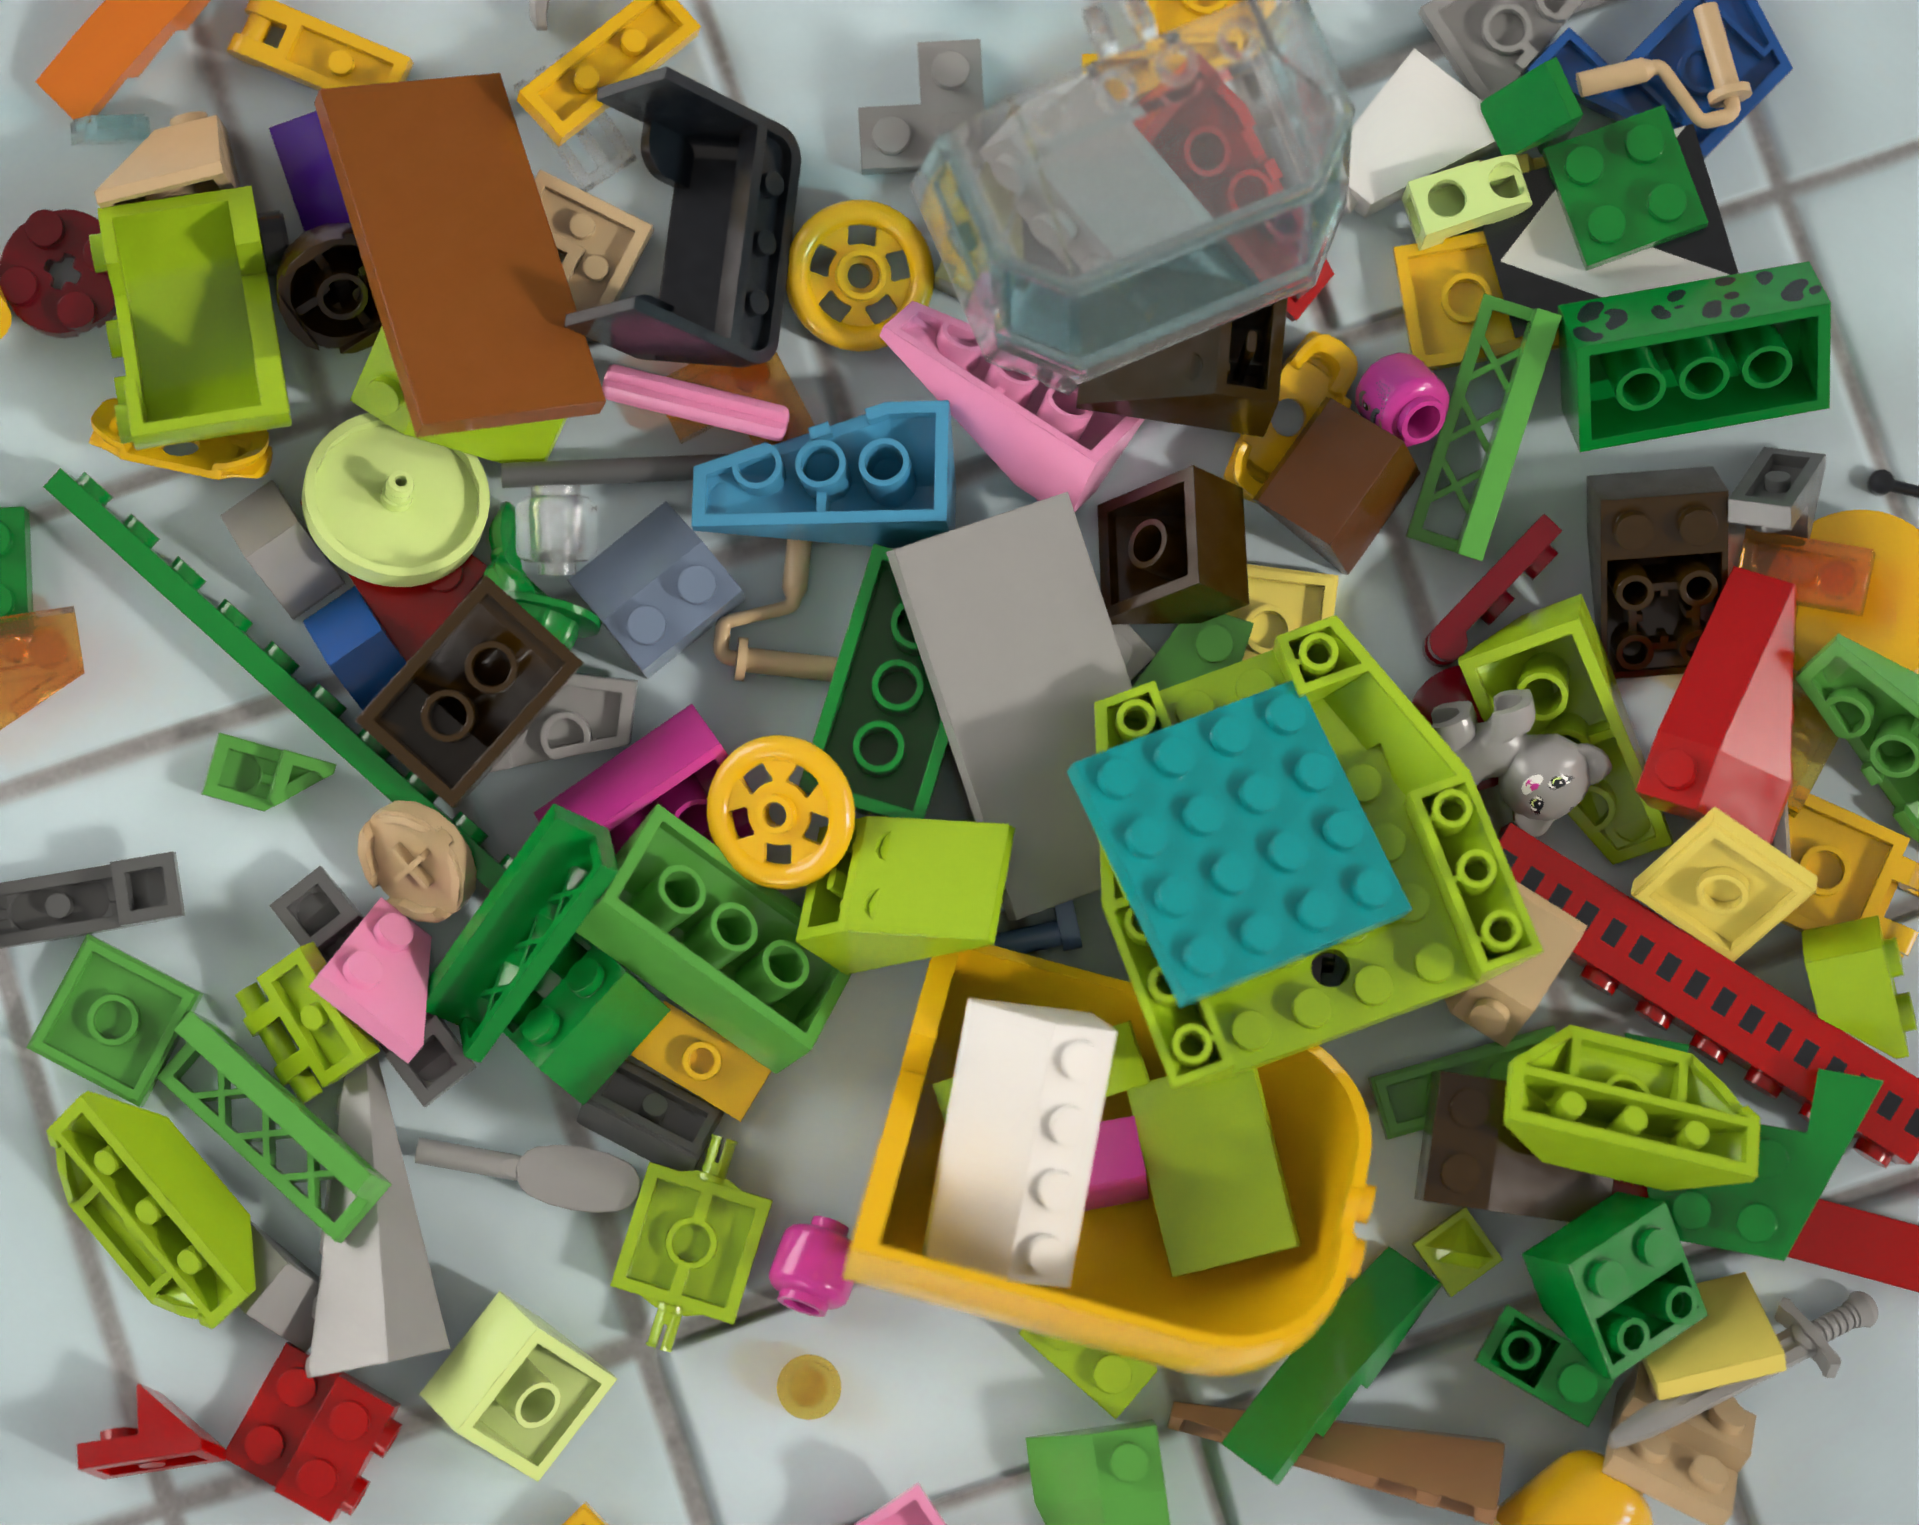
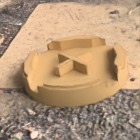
[358,801,477,923]

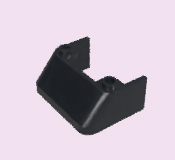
[564,66,801,368]

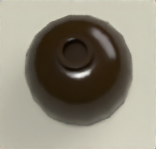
[277,223,382,354]

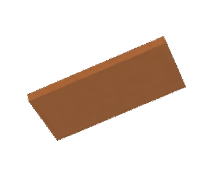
[314,73,606,438]

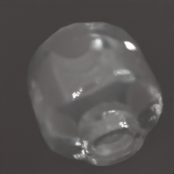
[515,485,598,576]

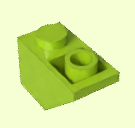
[1801,916,1918,1059]

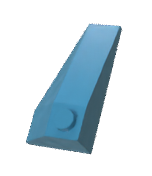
[691,400,956,548]

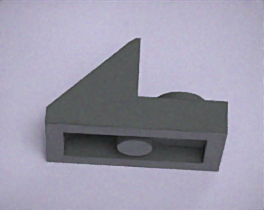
[1728,447,1826,548]

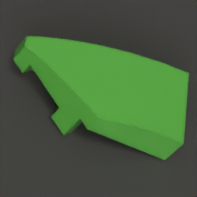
[201,733,337,812]

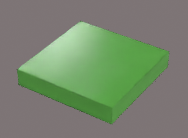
[26,934,204,1107]

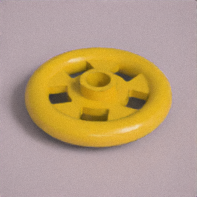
[786,200,935,352]
[706,735,855,889]

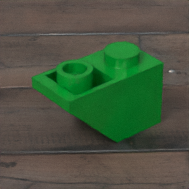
[1473,1304,1617,1428]

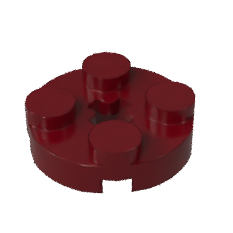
[0,209,117,338]

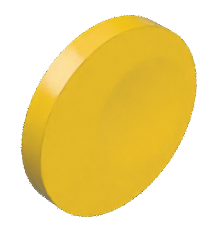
[1768,510,1919,674]

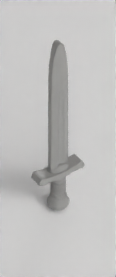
[1608,1291,1878,1449]

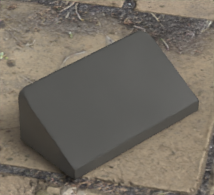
[577,1060,724,1171]

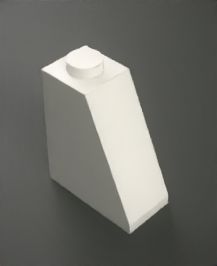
[1315,48,1499,218]

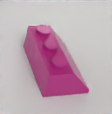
[533,704,755,855]

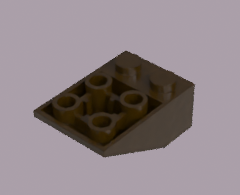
[1076,280,1288,437]
[1587,466,1729,679]

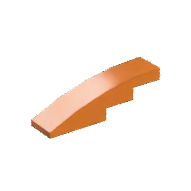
[35,0,211,125]

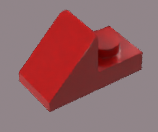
[77,1384,226,1480]

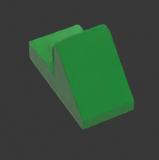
[1480,57,1584,156]

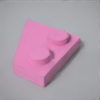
[309,897,432,1064]

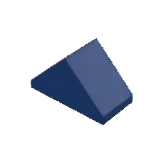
[302,586,407,711]

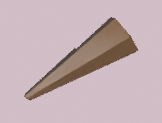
[1167,1401,1505,1525]

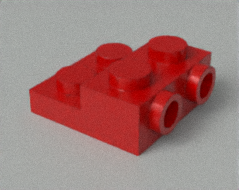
[225,1342,403,1523]

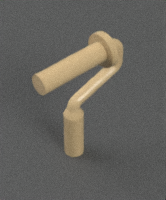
[1576,2,1752,129]
[713,539,837,682]

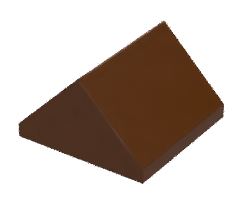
[1253,397,1421,575]

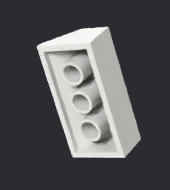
[922,998,1117,1288]

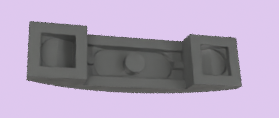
[0,852,185,949]
[269,866,476,1107]

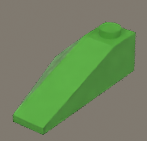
[1795,634,1919,843]
[1025,1419,1170,1525]

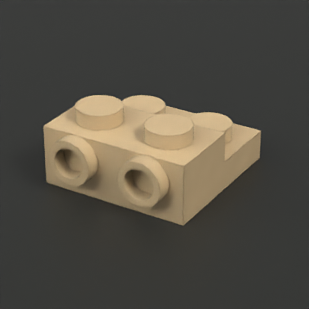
[1602,1361,1756,1525]

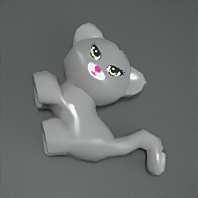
[1431,689,1612,838]

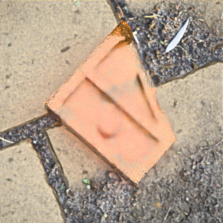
[0,606,85,730]

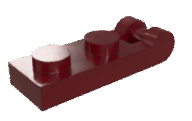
[1422,514,1562,667]

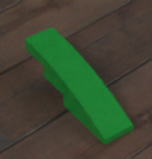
[1221,1246,1443,1486]

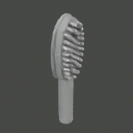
[415,1138,640,1213]

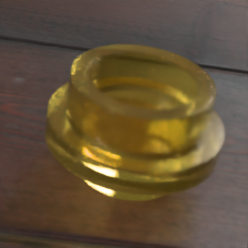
[777,1354,842,1420]

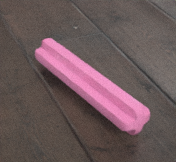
[602,364,790,441]

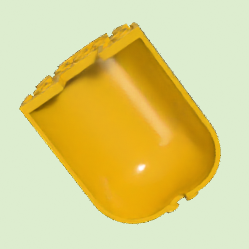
[843,945,1376,1376]

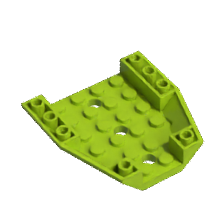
[1094,615,1544,1090]

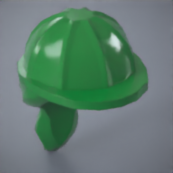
[484,501,602,650]

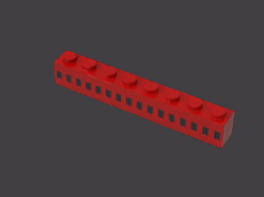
[1497,823,1919,1168]

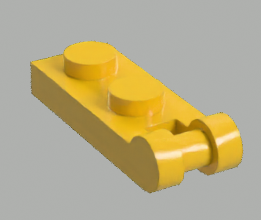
[226,0,413,91]

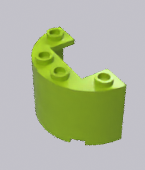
[89,185,292,450]

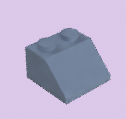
[567,501,746,679]

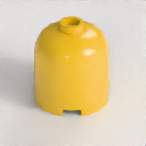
[1494,1449,1654,1525]

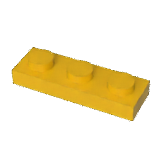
[517,0,701,147]

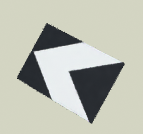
[1482,123,1738,338]

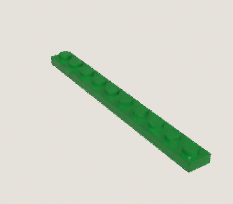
[43,468,514,891]

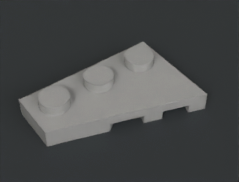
[1418,0,1584,101]
[490,673,638,773]

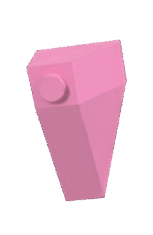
[879,301,1145,512]

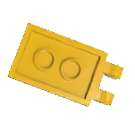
[1393,231,1559,371]
[1780,786,1919,959]

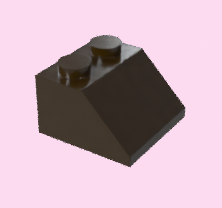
[1097,465,1249,625]

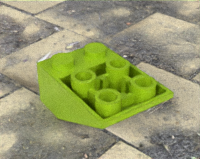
[795,816,1015,975]

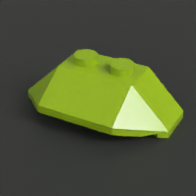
[1503,1025,1760,1191]
[46,1091,256,1329]

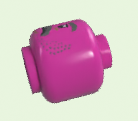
[1355,352,1450,447]

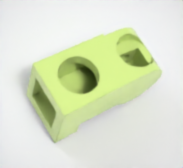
[1402,154,1533,251]

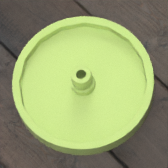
[302,413,490,587]

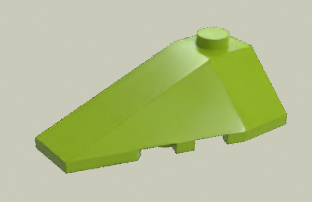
[1458,594,1673,865]

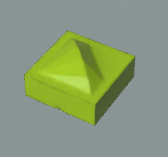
[1412,1207,1503,1297]

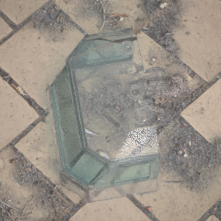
[910,0,1355,396]

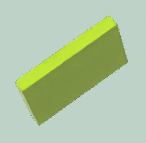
[1127,1068,1301,1277]

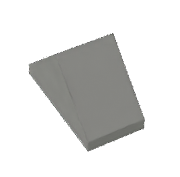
[220,480,346,620]
[239,1221,320,1352]

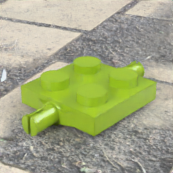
[610,1134,773,1353]

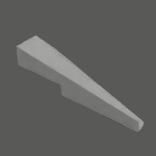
[305,1036,450,1378]

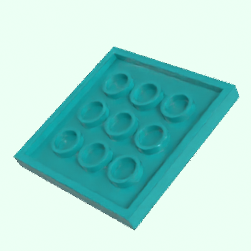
[1066,680,1412,1008]

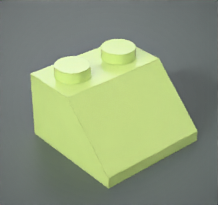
[419,1291,617,1482]

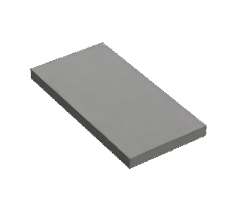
[886,492,1132,920]

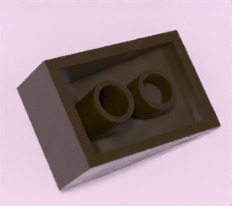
[355,575,584,808]
[1414,1071,1614,1222]

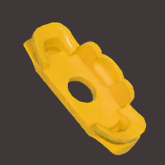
[1224,331,1358,503]
[89,398,273,480]

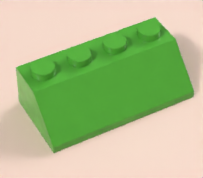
[576,804,852,1074]

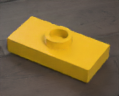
[631,1000,772,1122]

